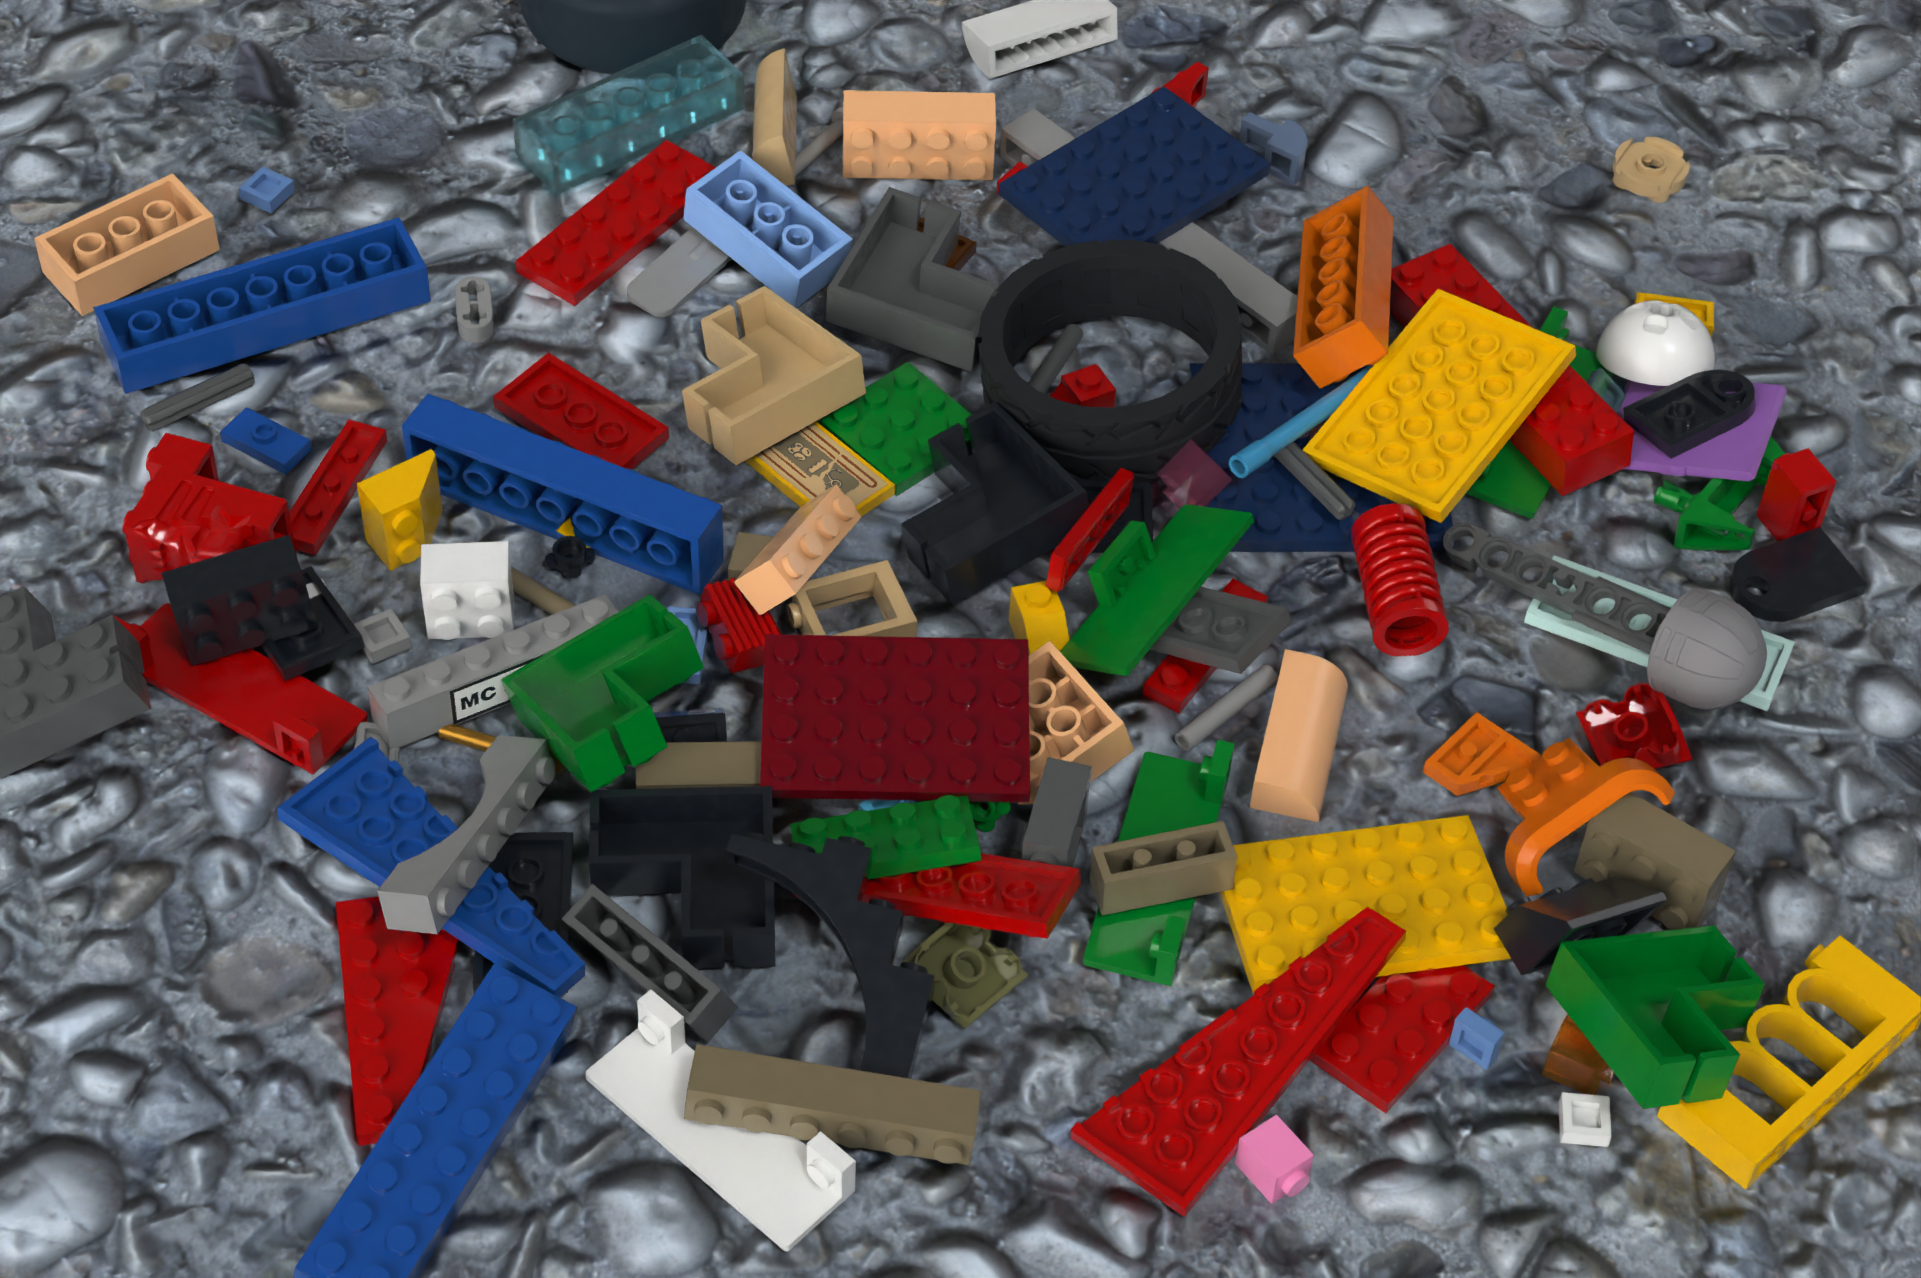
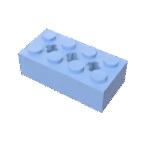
[683,150,853,308]

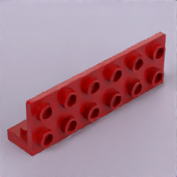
[114,603,368,775]

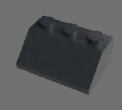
[1494,877,1668,975]

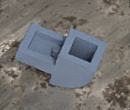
[1239,112,1307,185]

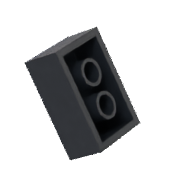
[161,535,318,666]

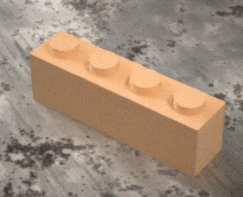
[734,484,861,615]

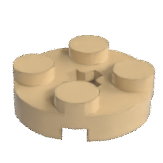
[1612,137,1690,203]

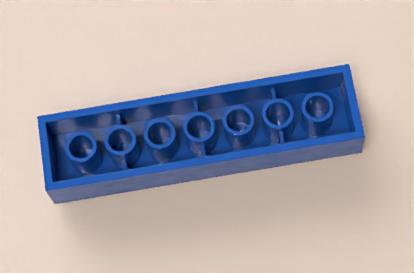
[93,217,431,394]
[402,394,724,595]
[294,963,577,1278]

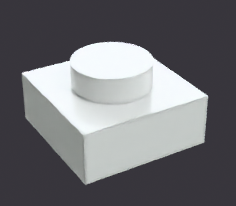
[1559,1092,1611,1147]

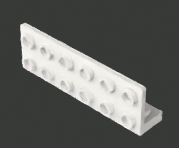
[586,989,856,1251]

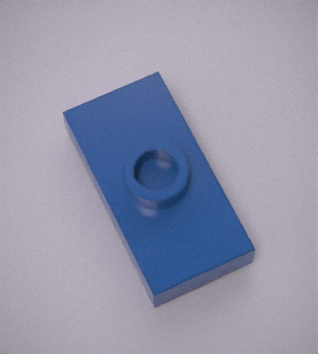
[220,407,312,475]

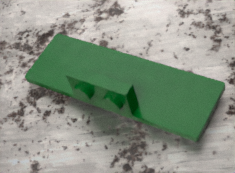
[1060,504,1254,676]

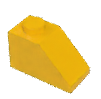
[1009,580,1070,655]

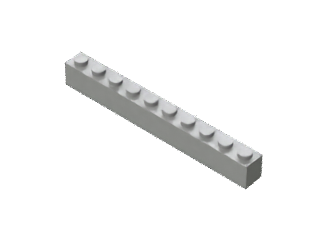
[1000,108,1298,355]

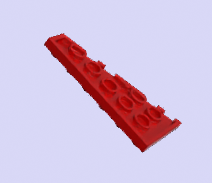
[336,896,460,1146]

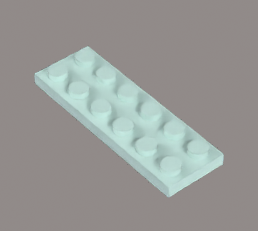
[1524,555,1795,711]

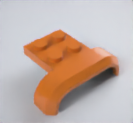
[1497,738,1675,897]

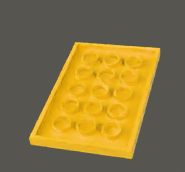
[1302,289,1576,523]
[1219,815,1511,993]

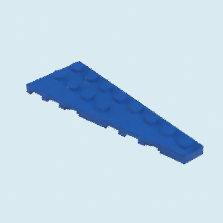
[277,737,585,997]

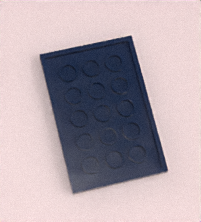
[999,86,1270,246]

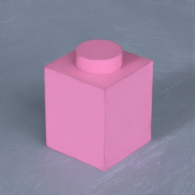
[1235,1114,1314,1204]

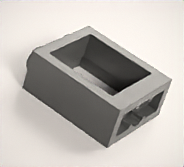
[1022,757,1092,868]

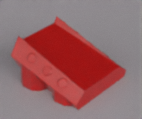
[1575,683,1693,769]

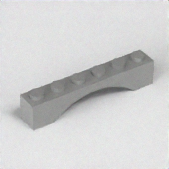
[377,735,556,934]

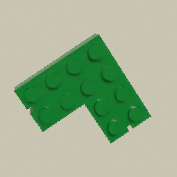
[501,594,704,792]
[1545,925,1765,1109]

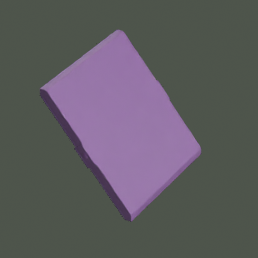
[1615,380,1787,481]

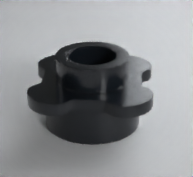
[545,536,595,578]

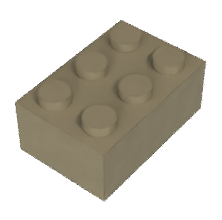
[1574,792,1736,930]

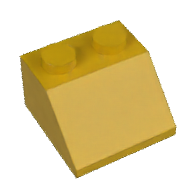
[357,449,443,571]

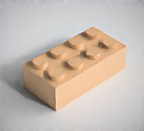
[843,90,996,180]
[34,173,220,316]

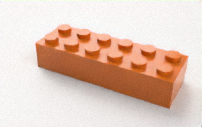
[1293,185,1394,389]

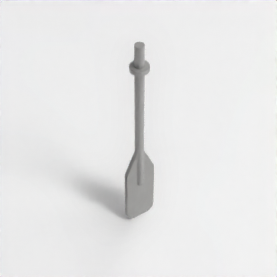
[627,107,843,317]

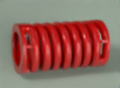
[1351,503,1449,656]

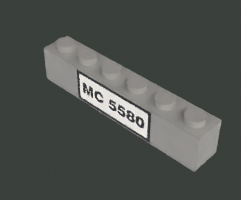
[368,594,619,749]

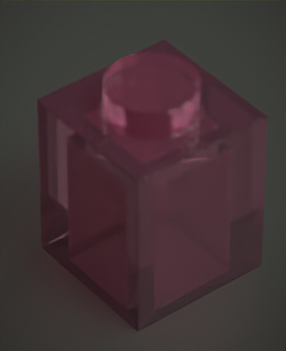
[1157,439,1232,509]

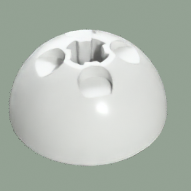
[1596,300,1715,386]

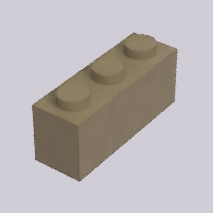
[636,741,761,789]
[1089,821,1237,915]

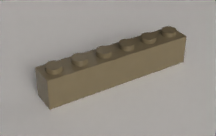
[684,1044,981,1165]

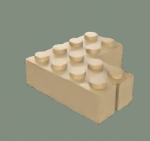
[682,286,866,465]

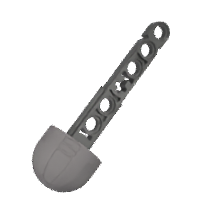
[1443,522,1767,709]

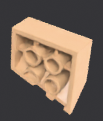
[1018,641,1134,805]

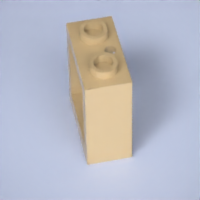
[786,560,917,637]

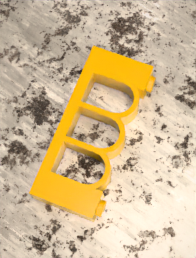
[1657,935,1921,1190]

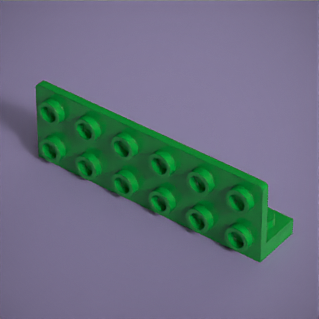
[1466,306,1615,519]
[1083,739,1235,986]

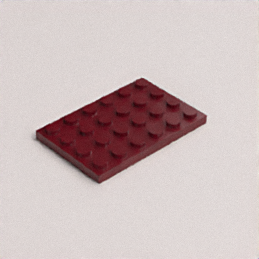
[760,634,1030,803]

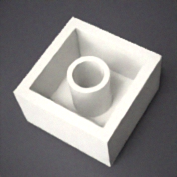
[420,541,514,640]

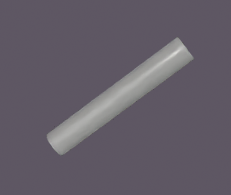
[1175,664,1278,751]

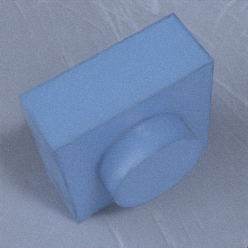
[239,166,295,214]
[1449,1007,1505,1070]

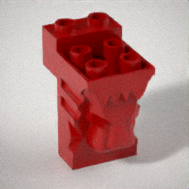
[122,433,297,584]

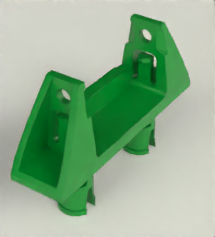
[1653,436,1785,550]

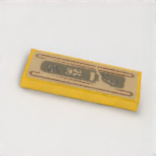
[745,421,895,517]

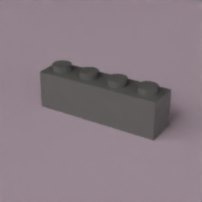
[562,884,738,1043]

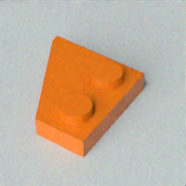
[1423,712,1542,796]

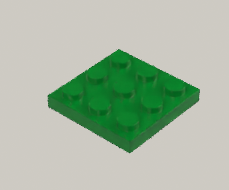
[817,362,972,496]

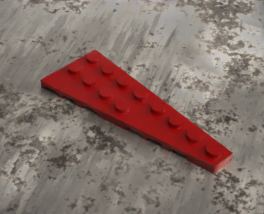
[1070,907,1406,1217]

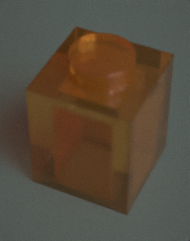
[1542,1015,1615,1095]

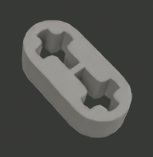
[455,276,494,343]

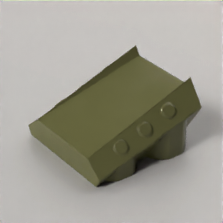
[898,923,1030,1029]

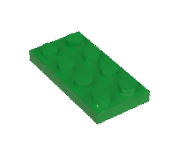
[790,795,982,879]

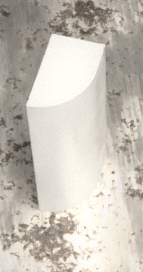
[962,0,1118,79]

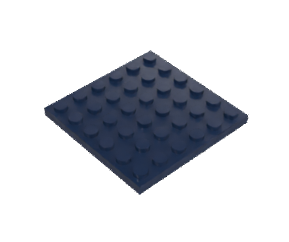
[1188,363,1456,552]

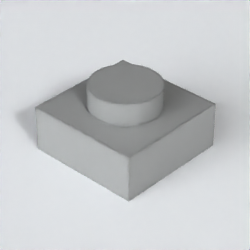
[354,608,412,664]

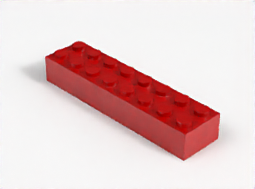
[1390,244,1634,496]

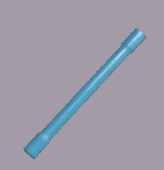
[1229,364,1374,478]

